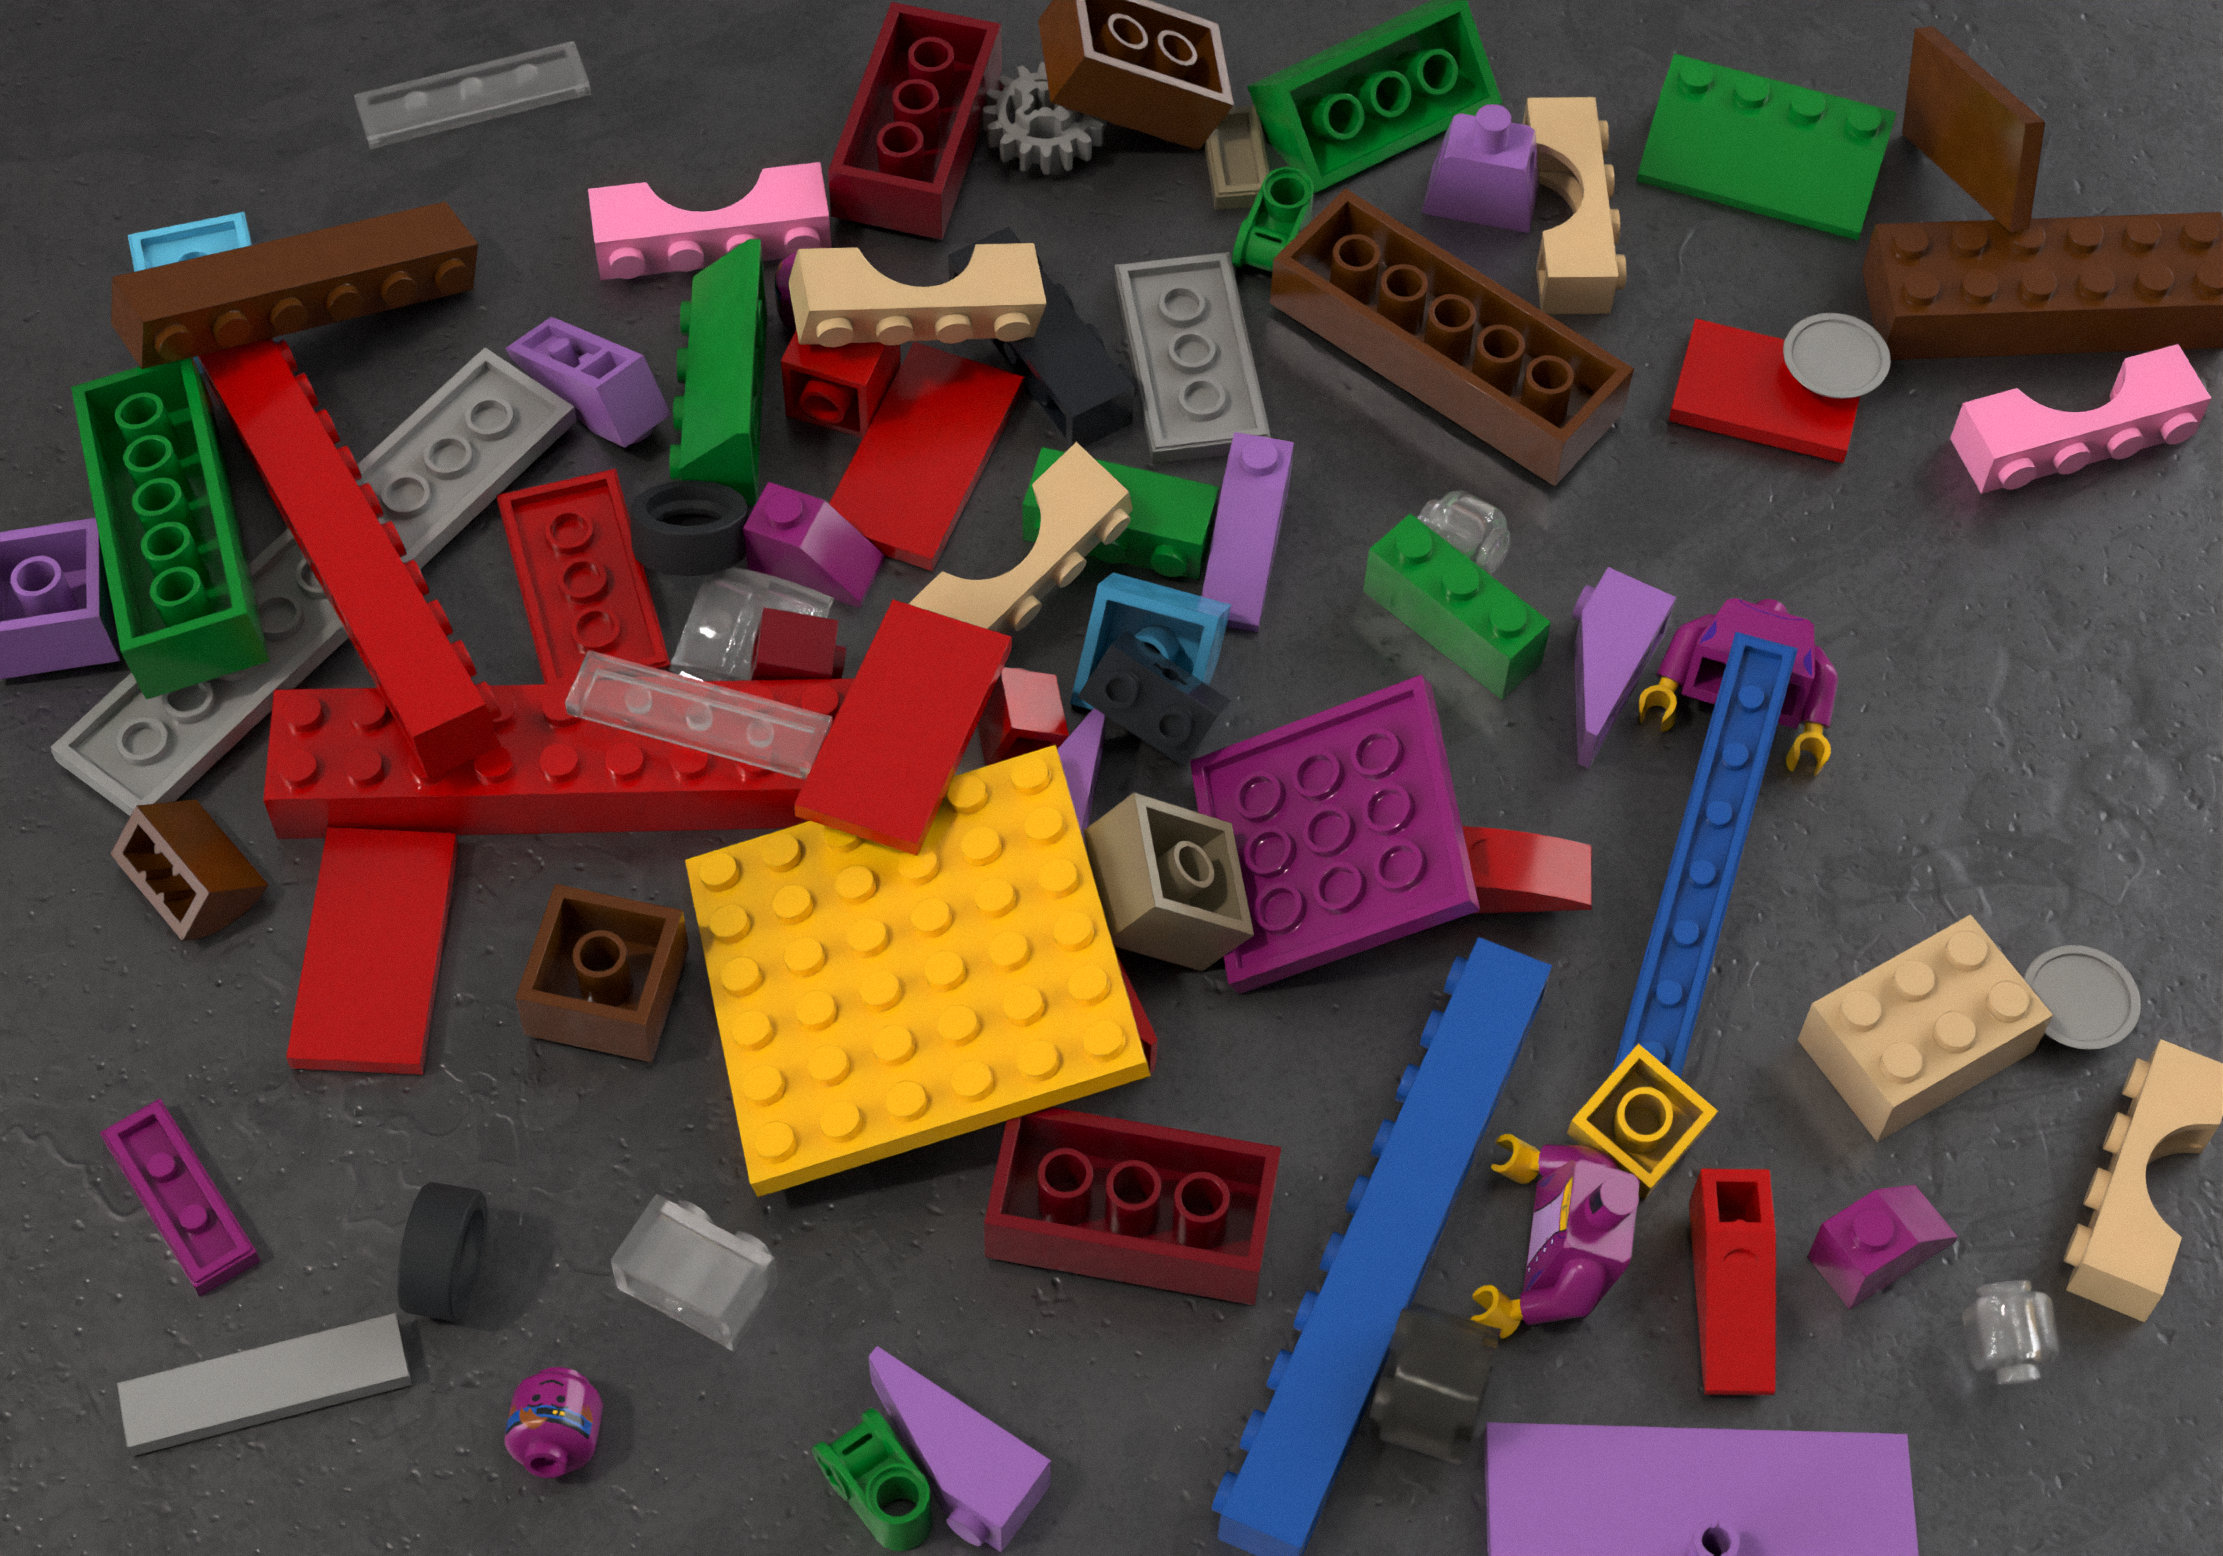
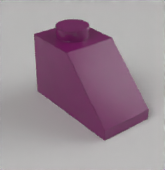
[743,482,884,608]
[1807,1184,1958,1310]

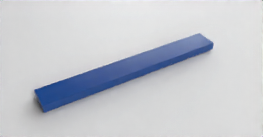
[1611,632,1798,1078]

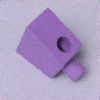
[1422,104,1539,233]

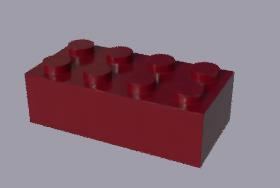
[828,2,1002,240]
[984,1107,1281,1305]

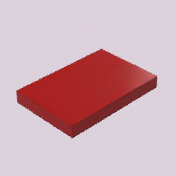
[1668,318,1860,463]

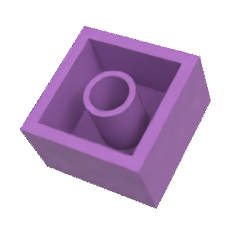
[0,518,120,679]

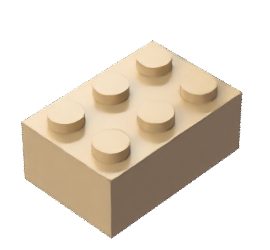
[1798,914,2053,1142]

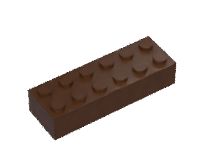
[1270,188,1634,486]
[1862,212,2223,360]

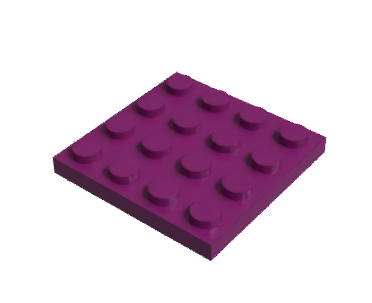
[1190,674,1480,994]

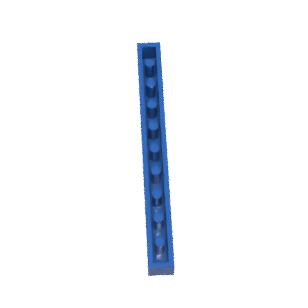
[1211,937,1552,1556]

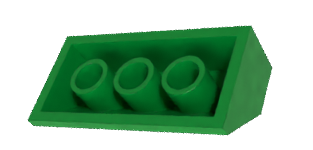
[1247,0,1503,193]
[1636,54,1897,240]
[669,239,768,506]

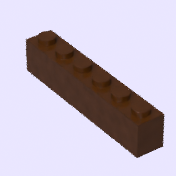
[111,201,478,369]

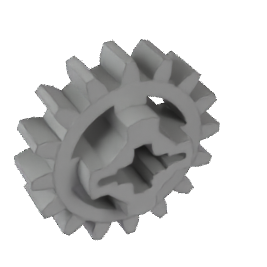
[983,62,1106,174]

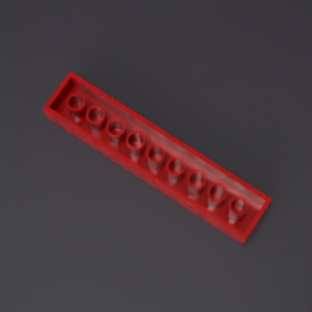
[263,678,854,839]

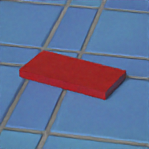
[829,342,1024,571]
[496,468,672,684]
[794,599,1012,856]
[286,827,459,1075]

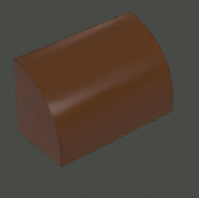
[110,799,268,941]

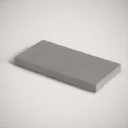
[1114,252,1271,464]

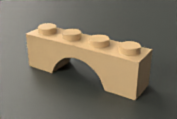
[1523,97,1626,314]
[788,243,1047,347]
[909,442,1133,634]
[2063,1039,2223,1322]

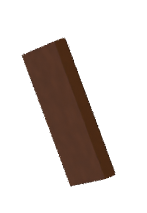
[1902,26,2045,232]

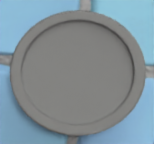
[1783,313,1891,399]
[2024,945,2141,1050]

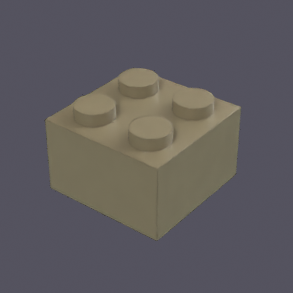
[1084,792,1254,971]

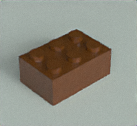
[1038,0,1234,150]

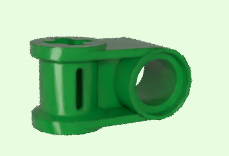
[1232,167,1314,272]
[812,1407,933,1551]

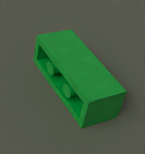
[1022,447,1220,580]
[1363,513,1551,700]

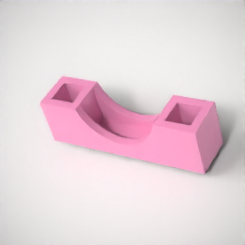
[588,162,832,280]
[1950,344,2211,494]

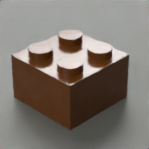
[515,884,689,1062]

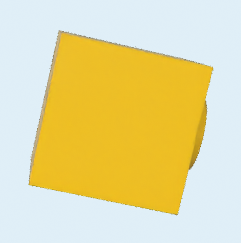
[1567,1044,1718,1200]

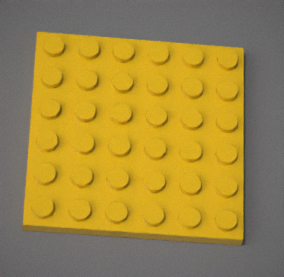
[685,745,1151,1197]

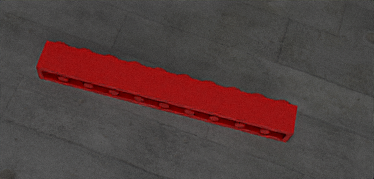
[197,338,502,779]

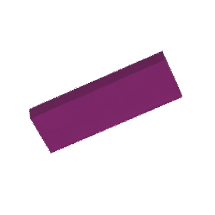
[99,1098,261,1297]

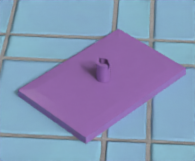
[1484,1422,1919,1556]

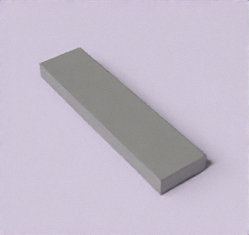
[117,1313,412,1456]

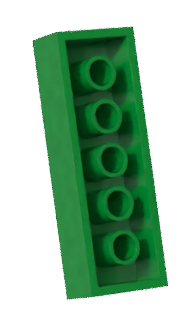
[71,357,270,700]

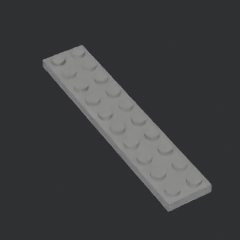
[50,348,577,816]

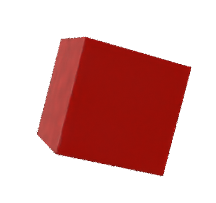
[781,329,901,438]

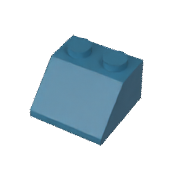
[1070,572,1232,710]

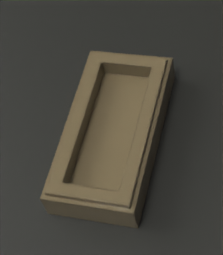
[1204,105,1269,210]

